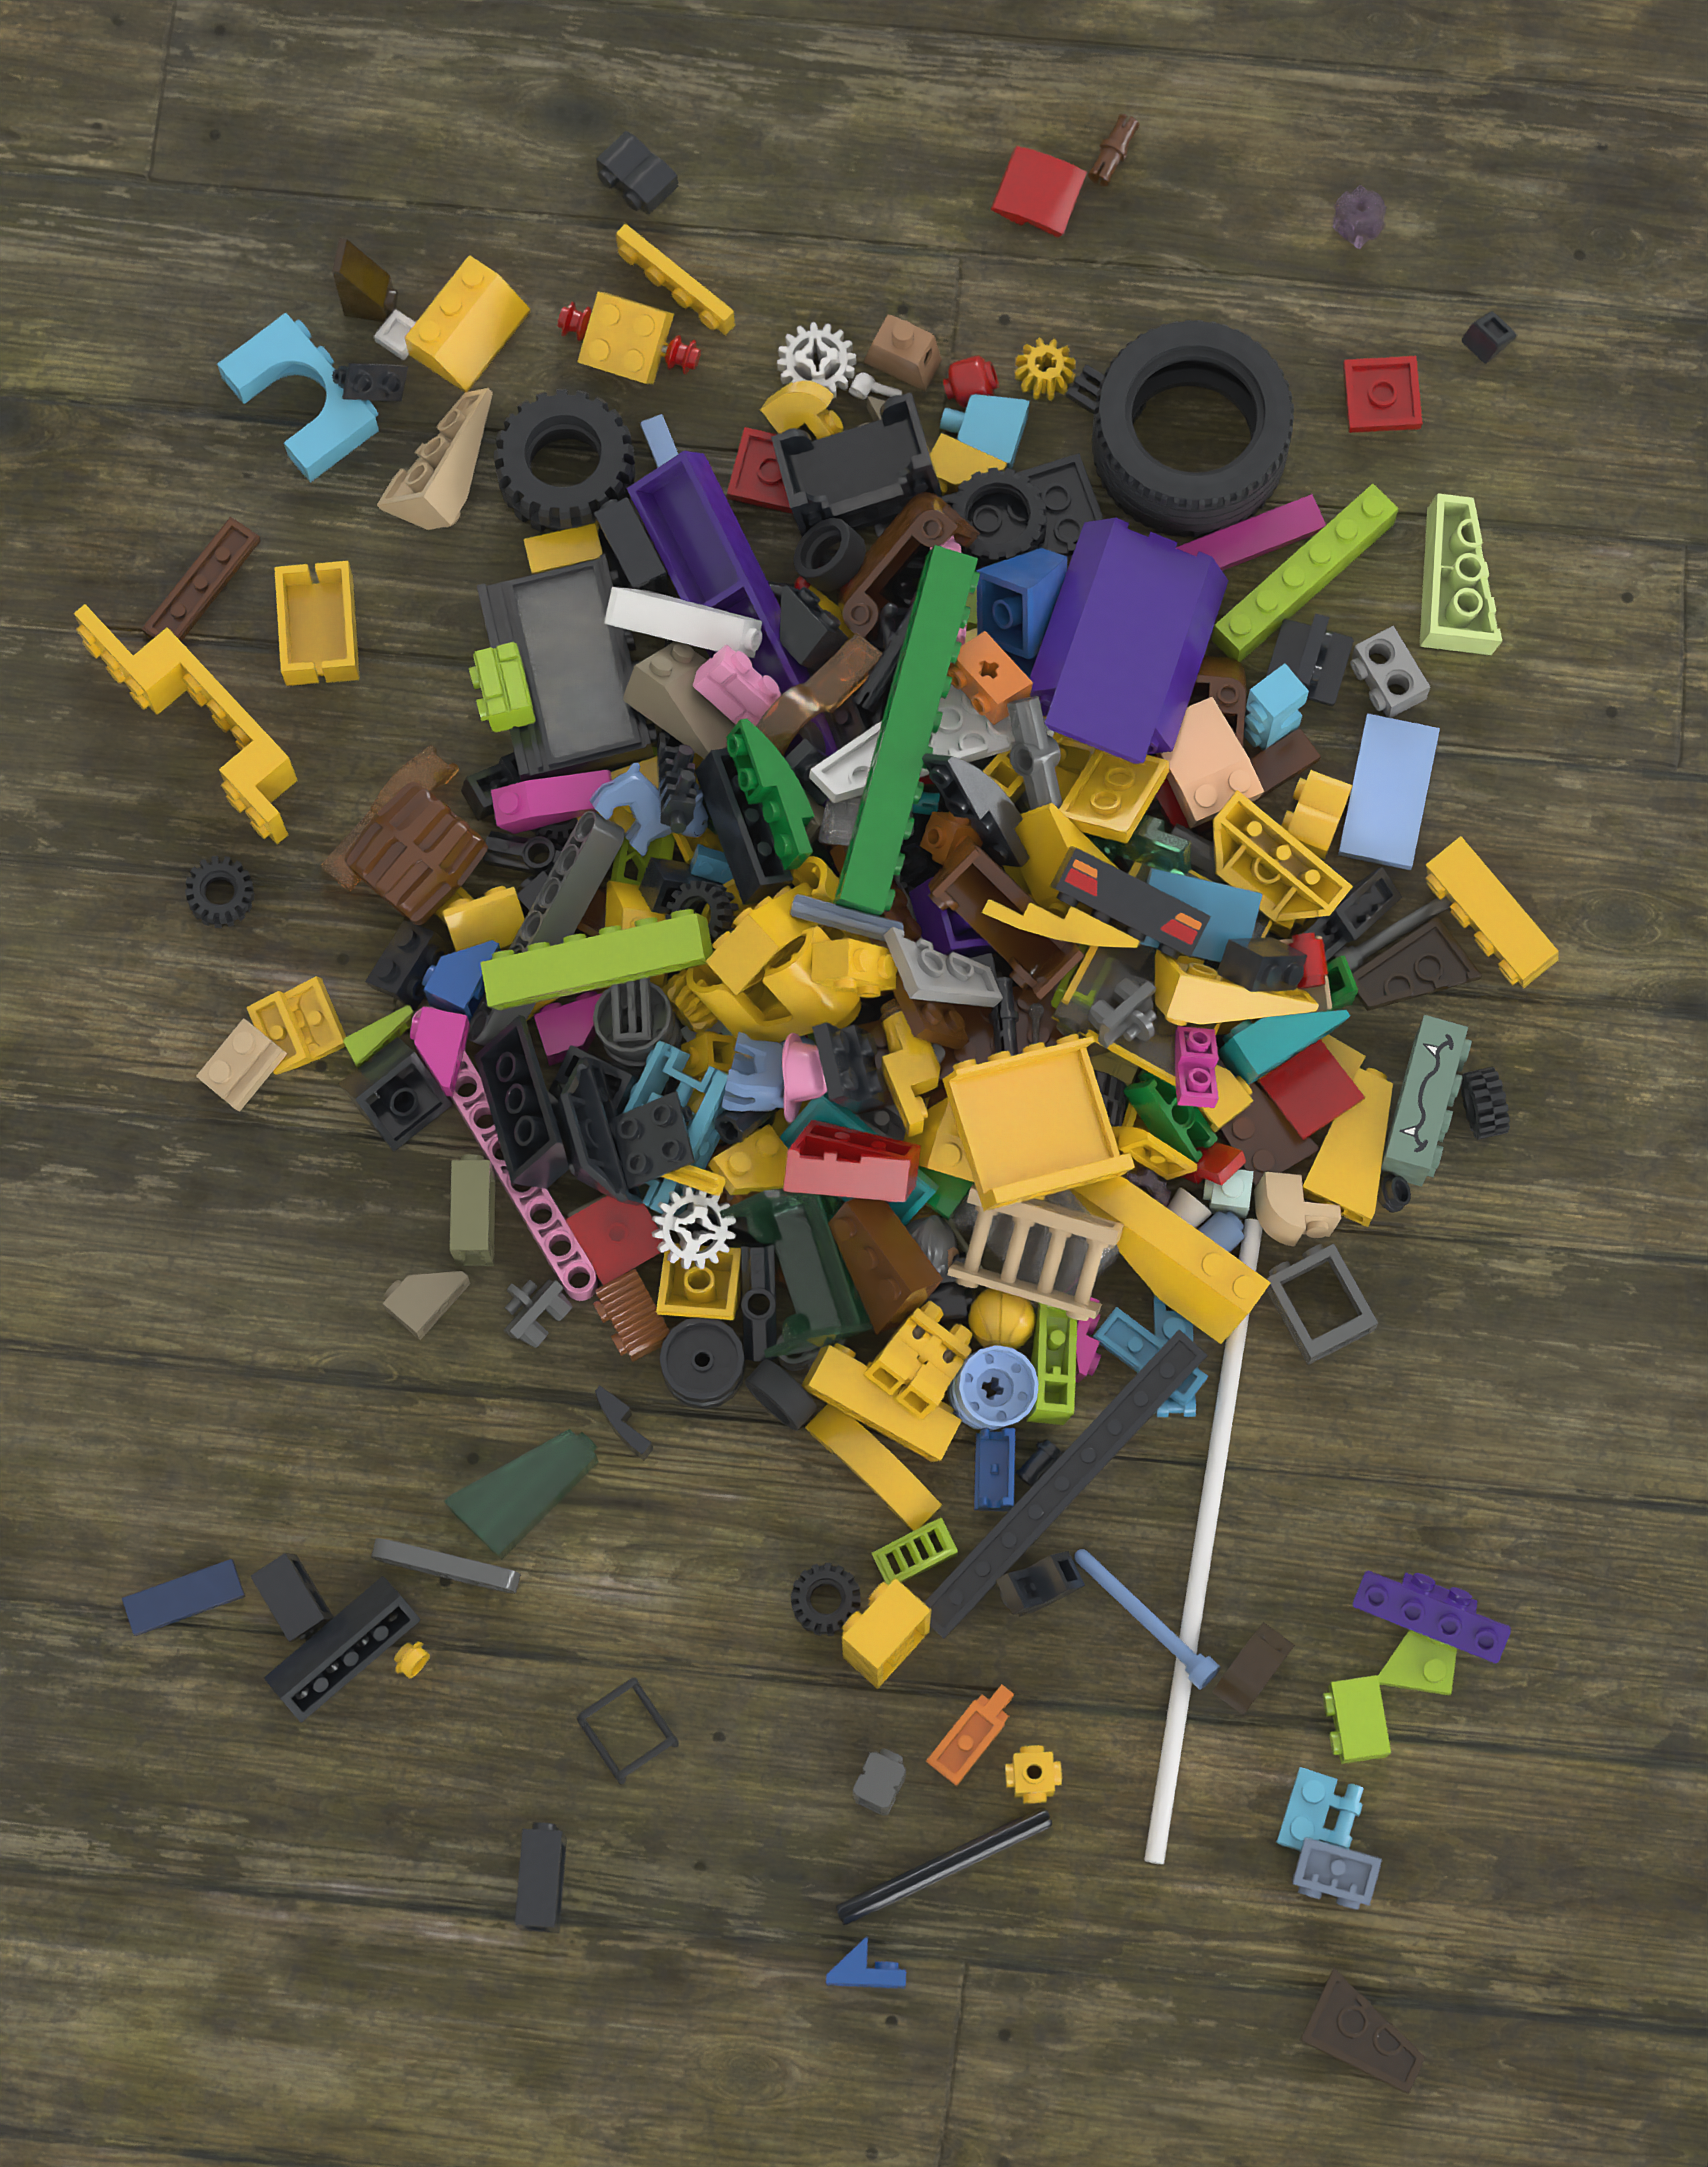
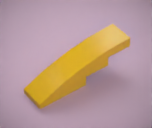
[982,899,1141,948]

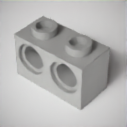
[1350,626,1430,718]

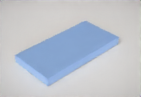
[1338,713,1440,870]

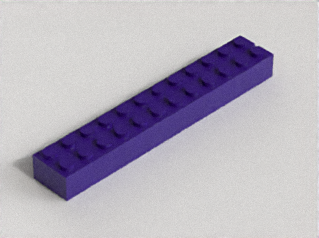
[627,451,844,877]

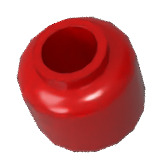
[943,355,999,408]

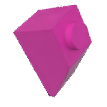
[410,1007,470,1097]

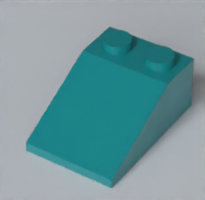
[1218,1010,1350,1085]

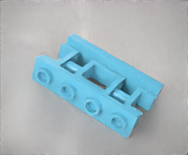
[623,1041,728,1216]

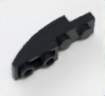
[921,753,1030,868]

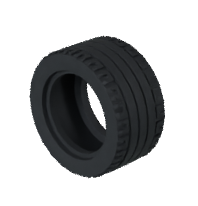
[1092,320,1294,537]

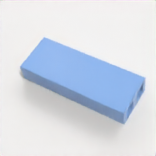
[640,414,678,468]

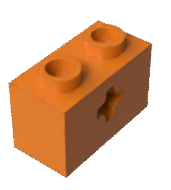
[947,631,1033,725]

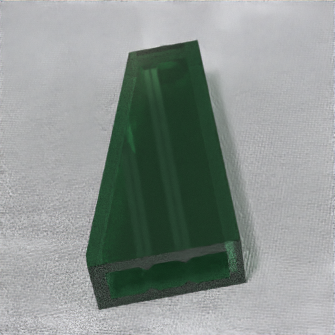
[444,1429,599,1561]

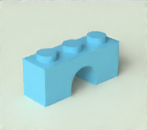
[1244,663,1309,750]

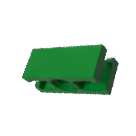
[1123,1069,1218,1162]

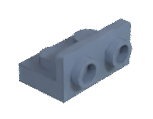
[1292,1837,1382,1910]

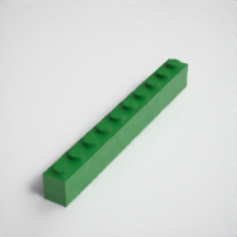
[833,545,980,916]

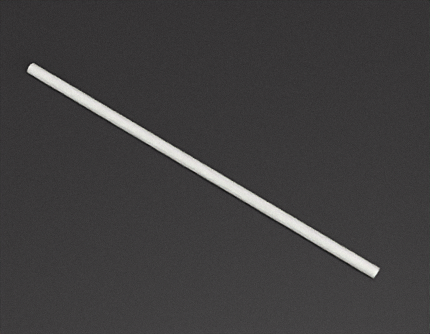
[1144,1219,1263,1864]

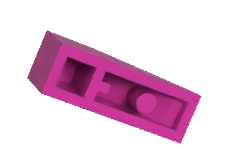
[491,770,612,834]

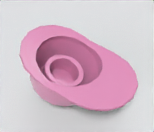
[782,1033,827,1123]

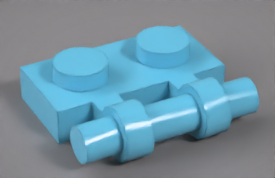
[1276,1767,1364,1851]

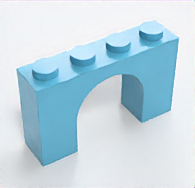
[217,313,379,482]

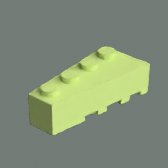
[1420,493,1502,655]

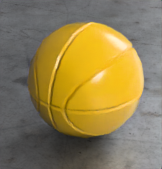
[968,1288,1036,1350]

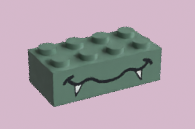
[1380,1015,1472,1187]

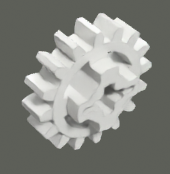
[777,322,856,399]
[651,1186,736,1269]

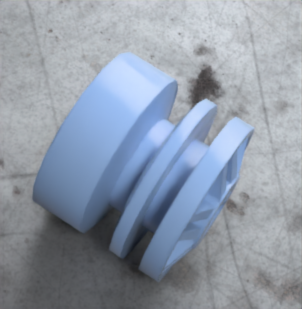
[947,1345,1039,1431]

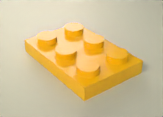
[1059,748,1169,844]

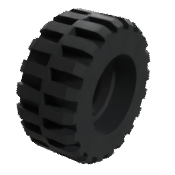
[494,389,635,533]

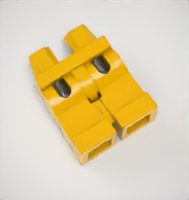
[864,1301,973,1420]

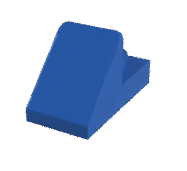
[826,1937,906,1989]

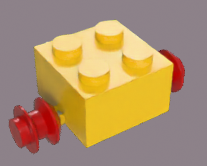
[557,292,701,384]

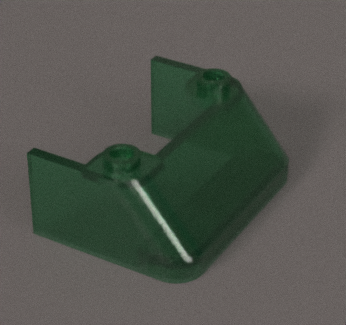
[719,1189,873,1358]

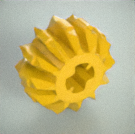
[1015,337,1076,401]
[662,969,718,1033]

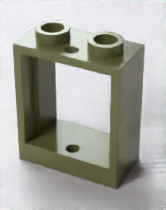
[450,1154,496,1266]

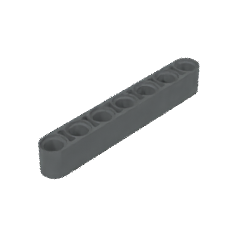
[468,811,625,1047]

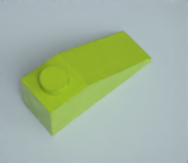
[1027,1303,1077,1425]

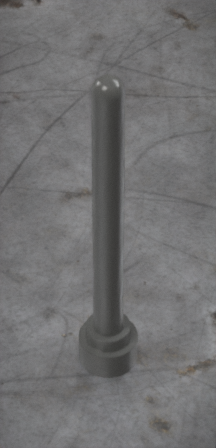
[1330,896,1452,973]

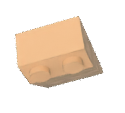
[1156,697,1264,829]

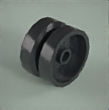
[660,1317,746,1410]

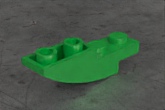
[726,719,814,871]

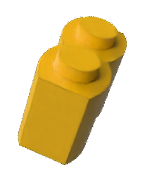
[1281,770,1353,859]

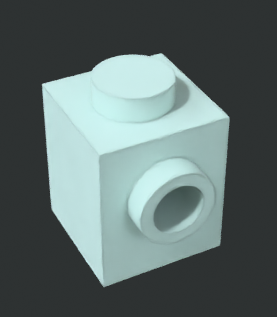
[1203,1169,1253,1218]

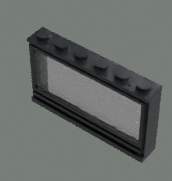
[477,554,658,782]

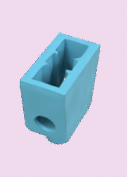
[940,394,1030,469]

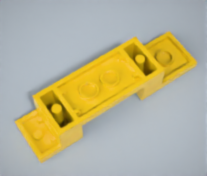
[74,604,298,844]

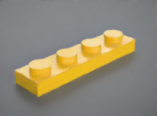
[616,224,735,336]

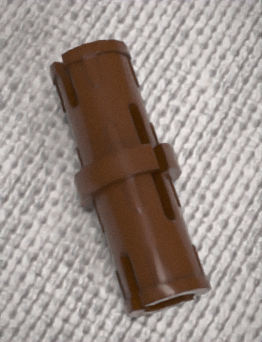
[1088,114,1140,186]

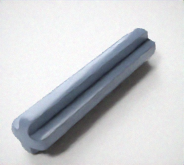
[791,894,903,942]

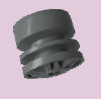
[593,979,682,1075]

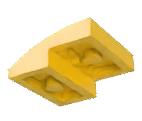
[246,976,346,1075]
[1112,1126,1197,1180]

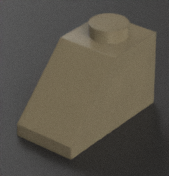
[382,1271,471,1340]

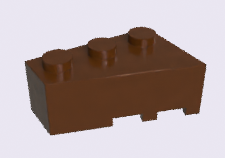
[828,1198,943,1335]

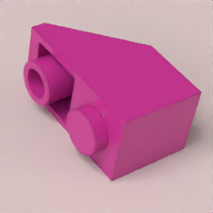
[534,991,603,1066]

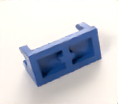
[974,1428,1015,1512]

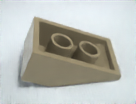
[622,641,736,759]

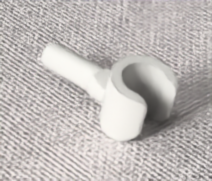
[849,373,902,400]

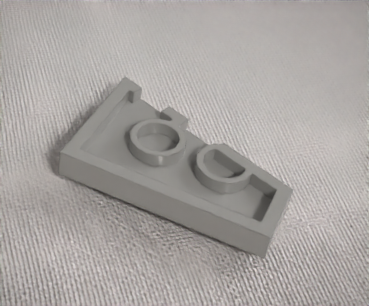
[883,926,1003,1007]

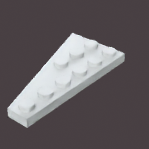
[809,684,1054,803]

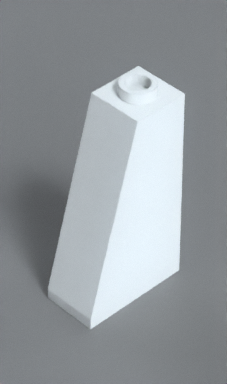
[604,587,762,658]

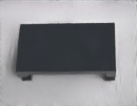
[250,1553,334,1642]

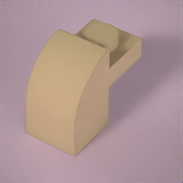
[1254,1172,1341,1247]

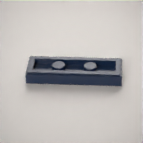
[122,1559,245,1636]

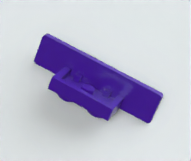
[1353,1571,1511,1663]

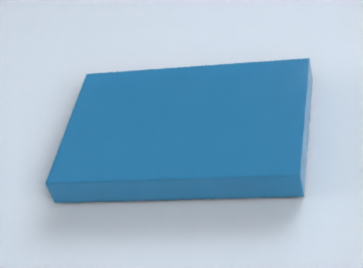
[1140,868,1262,962]

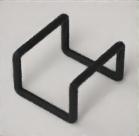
[577,1678,679,1784]

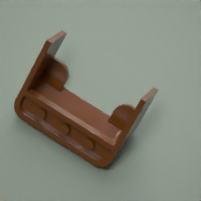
[1192,656,1246,747]
[928,836,1084,999]

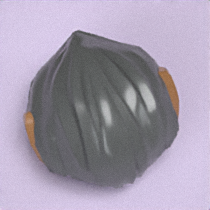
[905,1215,959,1275]

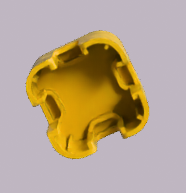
[686,856,871,1043]

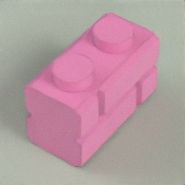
[693,645,781,727]

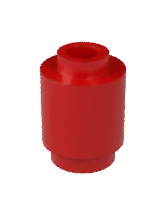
[1287,933,1328,989]

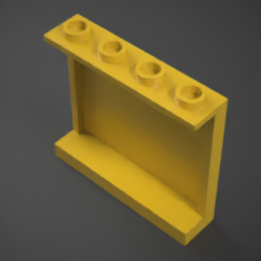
[942,1034,1135,1212]

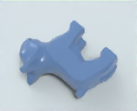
[589,763,708,856]
[722,1032,815,1111]

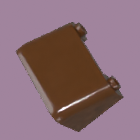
[836,492,980,642]

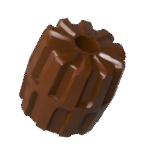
[344,781,488,925]

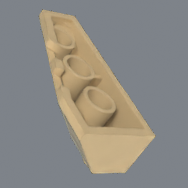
[377,388,493,530]

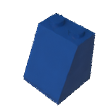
[976,548,1067,659]

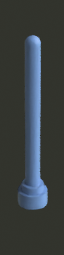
[1074,1549,1221,1690]

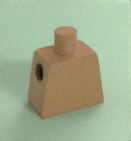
[864,315,941,391]

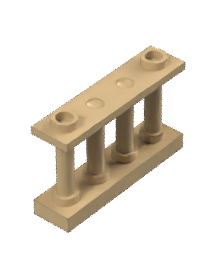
[947,1184,1124,1321]

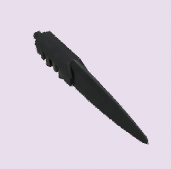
[657,639,697,834]

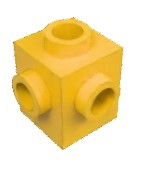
[681,1031,738,1081]
[1005,1746,1062,1803]

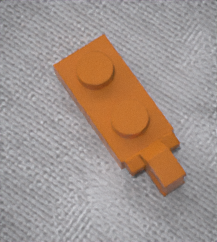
[926,1685,1014,1787]

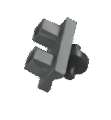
[1088,977,1157,1049]
[503,1279,573,1348]

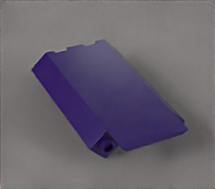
[1029,518,1229,764]

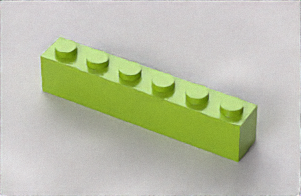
[1211,484,1399,662]
[480,909,713,1010]

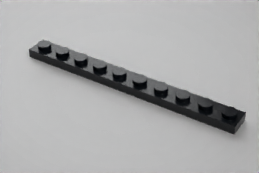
[924,1329,1208,1639]

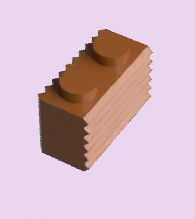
[592,1269,670,1362]

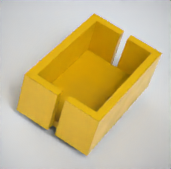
[275,561,360,686]

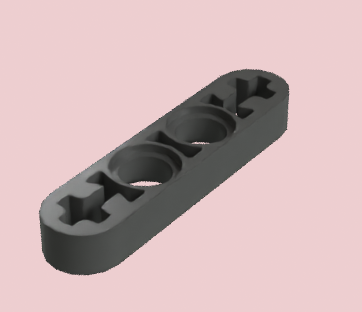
[371,1538,521,1594]

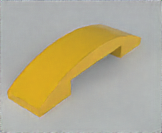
[805,1404,942,1531]

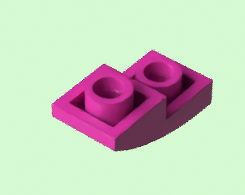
[1175,1026,1219,1108]
[1075,1297,1101,1383]

